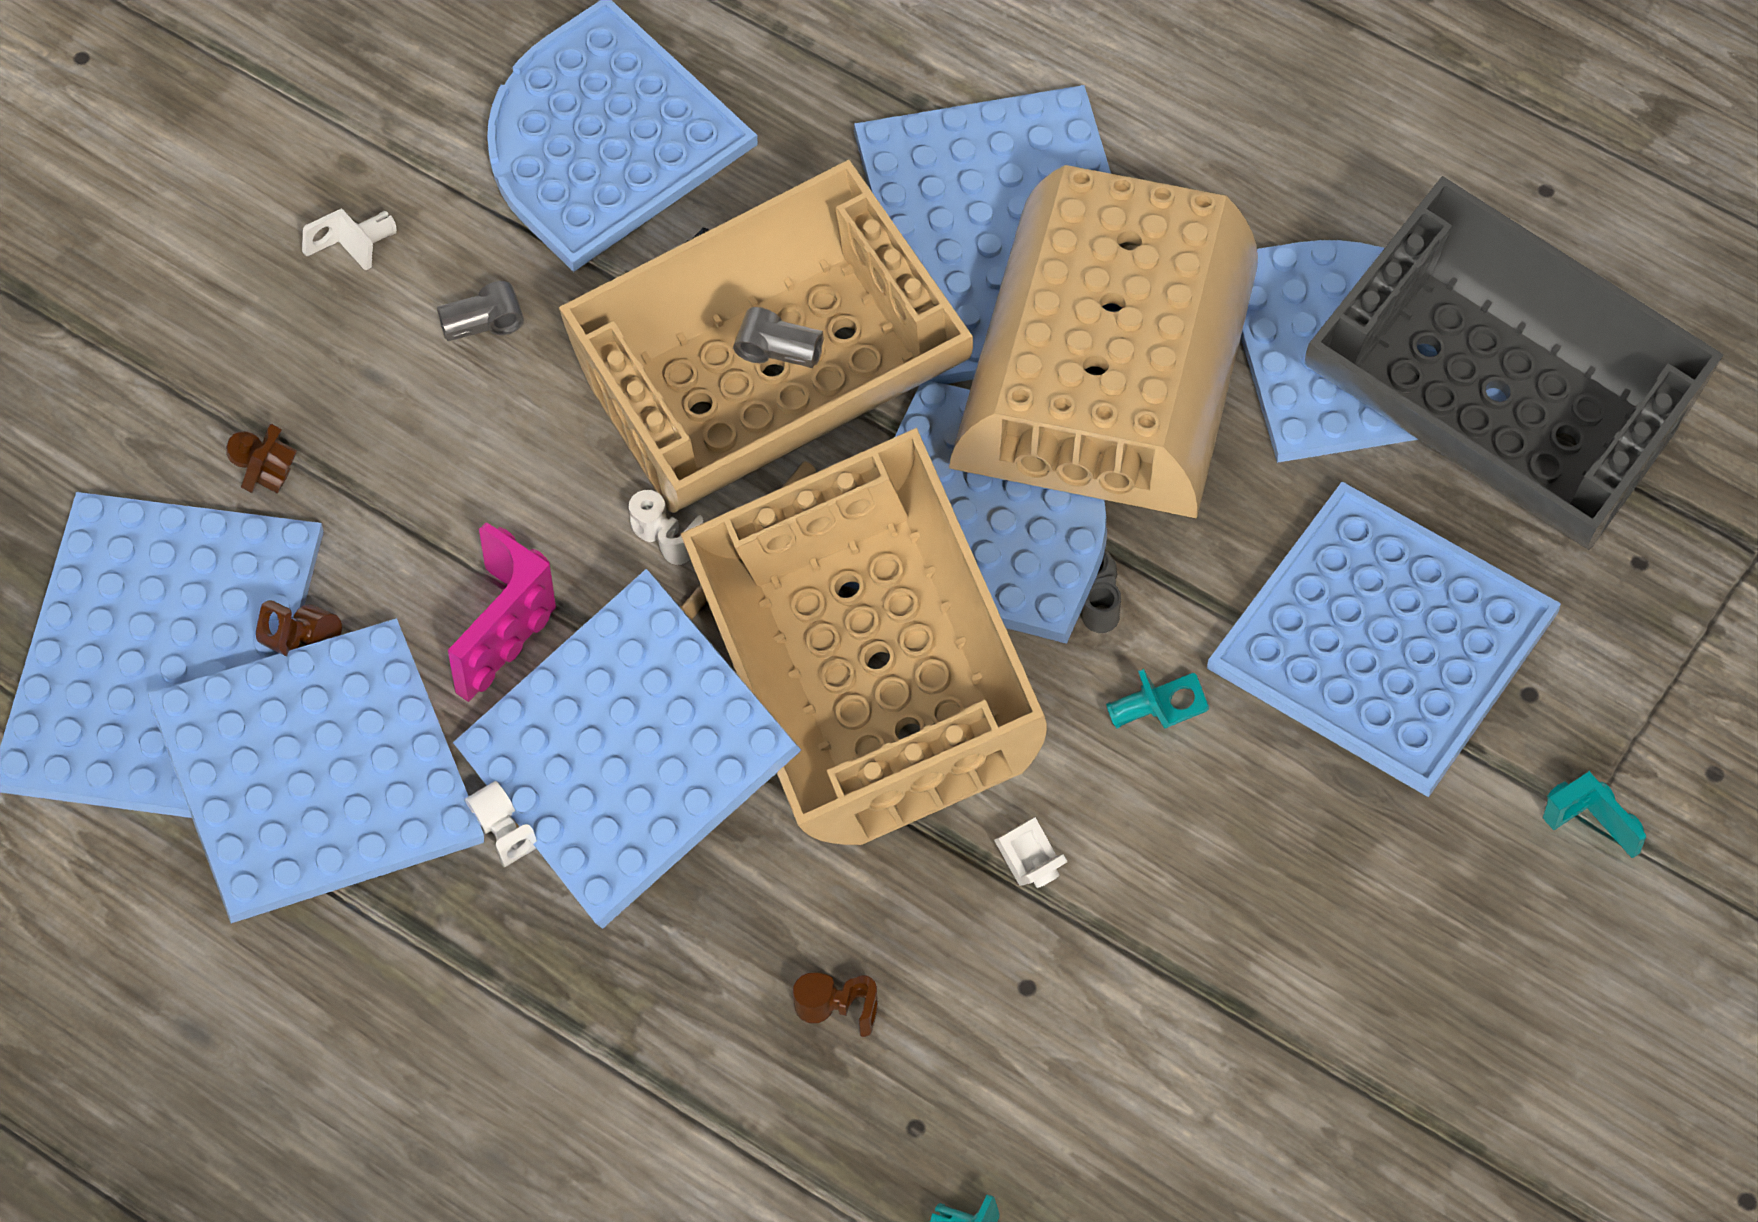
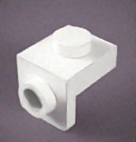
[994,817,1067,888]

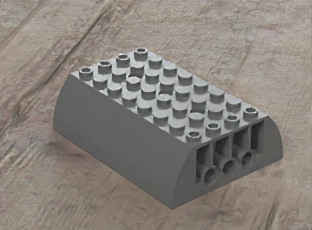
[1305,176,1724,550]

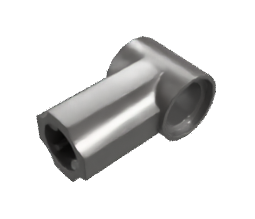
[437,281,524,342]
[733,307,824,368]

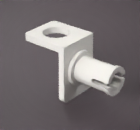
[302,208,397,270]

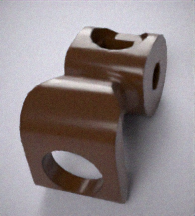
[256,600,342,657]
[793,973,878,1037]

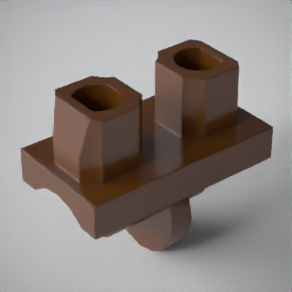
[226,424,297,494]

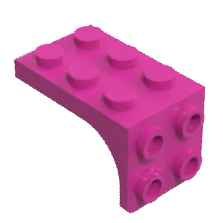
[448,523,556,702]

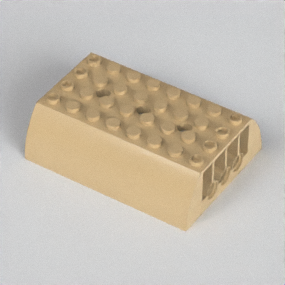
[559,160,973,513]
[949,165,1258,518]
[680,428,1047,845]

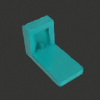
[1543,771,1646,858]

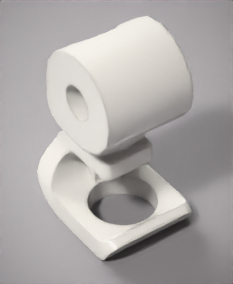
[629,490,703,565]
[465,781,537,867]

